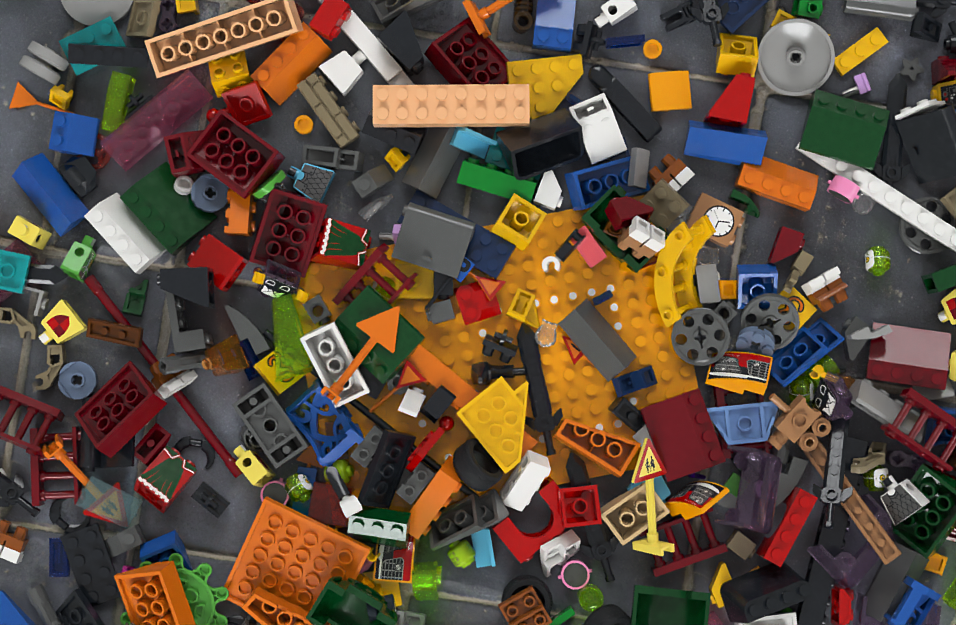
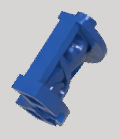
[286,378,364,467]
[883,575,941,625]

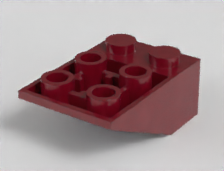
[164,130,207,178]

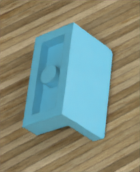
[450,127,497,159]
[471,527,496,568]

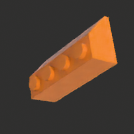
[250,21,333,106]
[734,156,819,212]

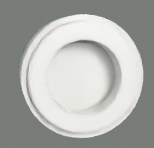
[174,175,194,195]

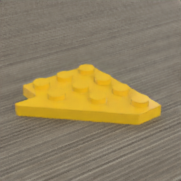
[506,54,583,120]
[456,376,529,474]

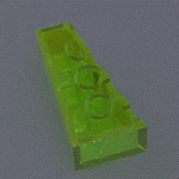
[271,294,314,382]
[412,561,442,601]

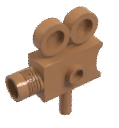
[767,393,831,451]

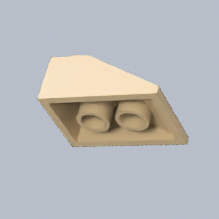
[600,482,670,545]

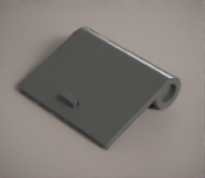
[843,0,919,22]
[391,202,476,279]

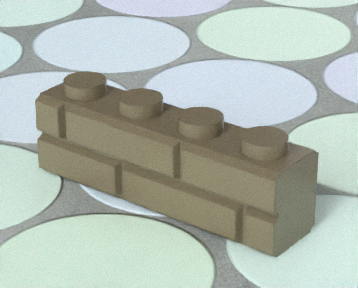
[296,73,361,149]

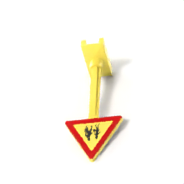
[631,438,675,556]

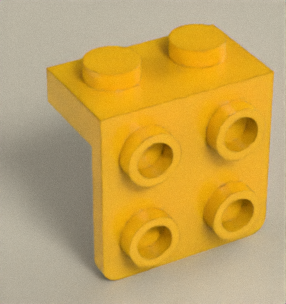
[208,50,253,98]

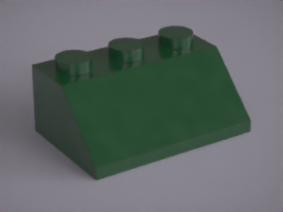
[348,505,411,549]

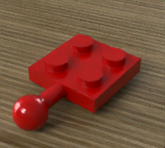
[206,80,273,126]
[406,416,454,473]

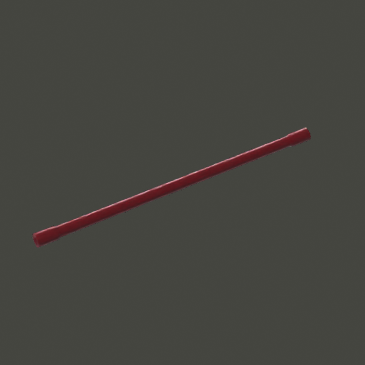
[84,274,243,478]

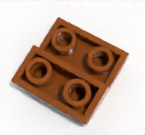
[498,585,552,625]

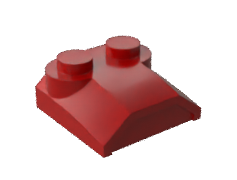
[454,281,502,326]
[558,485,602,528]
[831,584,854,625]

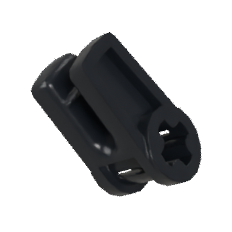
[659,0,696,32]

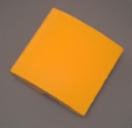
[648,71,692,112]

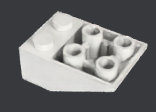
[569,93,627,165]

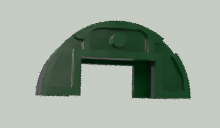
[581,185,668,273]
[306,576,397,625]
[630,585,711,625]

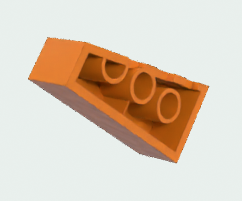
[224,188,257,237]
[552,418,641,478]
[408,455,463,540]
[242,587,329,625]

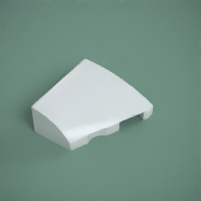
[540,529,581,578]

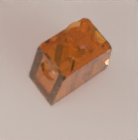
[202,334,250,376]

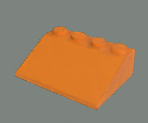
[114,560,196,625]

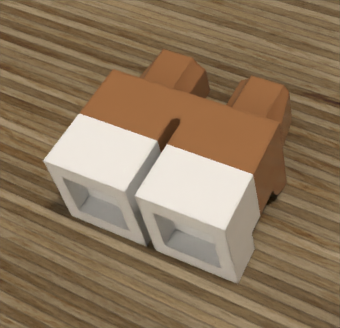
[618,215,665,259]

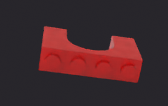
[491,476,565,563]
[756,487,818,567]

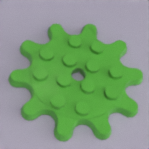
[120,553,229,625]

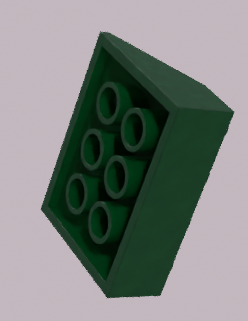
[798,89,890,170]
[120,161,217,256]
[335,285,425,384]
[881,463,956,559]

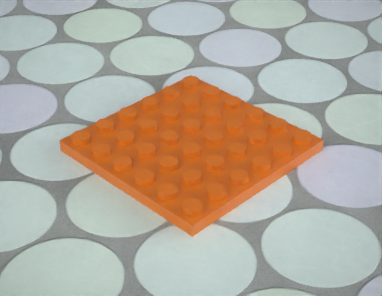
[224,496,372,625]

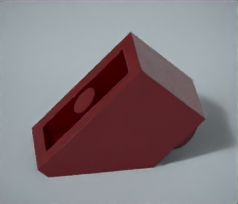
[605,196,654,230]
[767,226,805,264]
[134,423,171,467]

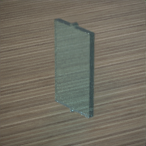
[76,476,142,529]

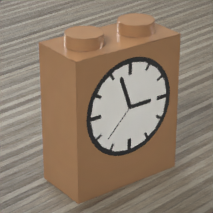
[686,192,745,248]

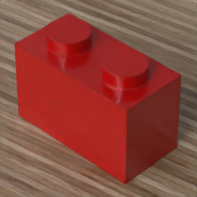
[309,0,352,41]

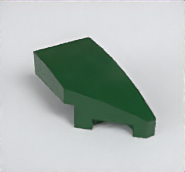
[728,189,760,218]
[122,279,149,317]

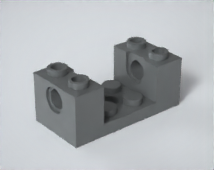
[165,291,214,354]
[232,382,311,469]
[350,425,436,505]

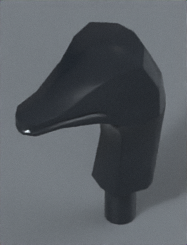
[471,362,526,385]

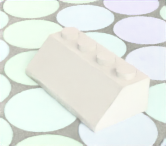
[84,193,167,274]
[300,322,370,408]

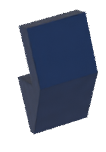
[611,365,658,397]

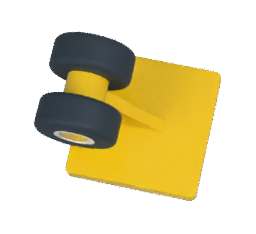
[358,571,402,622]

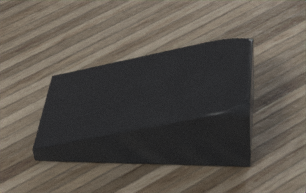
[608,396,645,433]

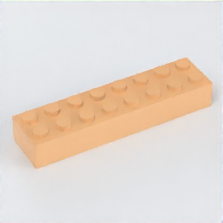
[144,0,304,78]
[373,84,530,127]

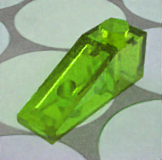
[101,71,136,134]

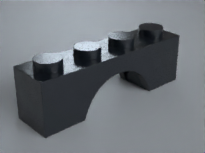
[68,43,148,68]

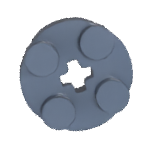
[191,174,229,213]
[736,326,775,356]
[58,361,98,399]

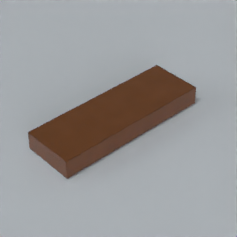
[86,317,144,348]

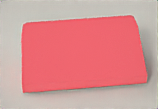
[571,225,607,268]

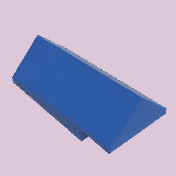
[683,120,768,166]
[12,153,89,237]
[770,317,845,387]

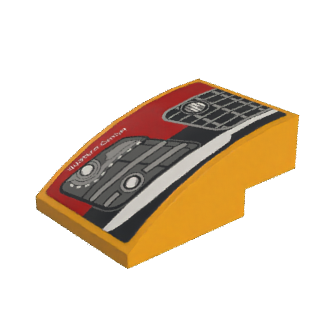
[705,351,773,395]
[664,481,730,520]
[373,534,416,583]

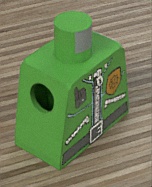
[60,235,96,283]

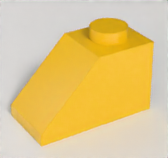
[709,561,732,608]

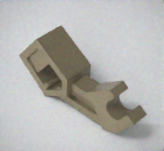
[782,250,814,294]
[0,307,38,340]
[35,345,66,390]
[851,442,887,474]

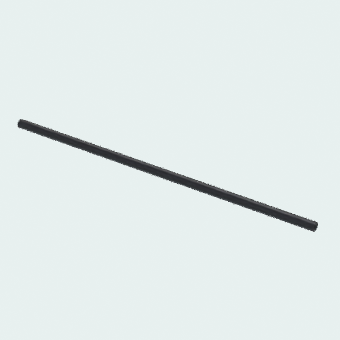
[263,329,479,497]

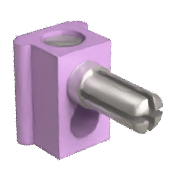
[842,72,871,98]
[379,224,402,244]

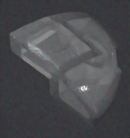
[357,194,394,222]

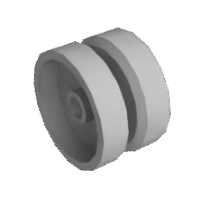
[18,40,69,85]

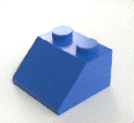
[49,111,100,157]
[736,264,778,309]
[140,530,192,570]

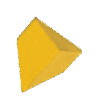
[506,288,541,330]

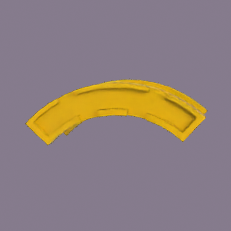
[654,215,716,327]

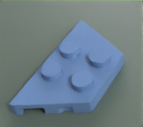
[707,401,778,445]

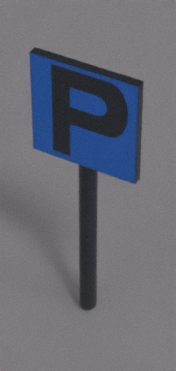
[425,257,475,310]

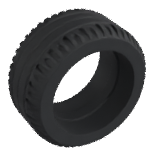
[453,438,503,491]
[501,575,553,615]
[583,604,631,625]

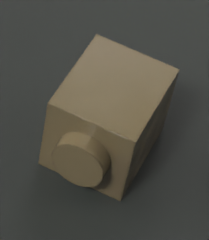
[725,529,756,560]

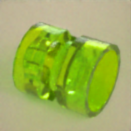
[804,354,841,389]
[577,583,604,612]

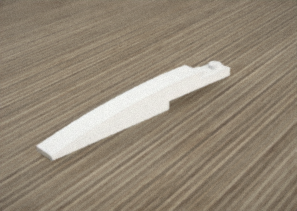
[317,0,415,85]

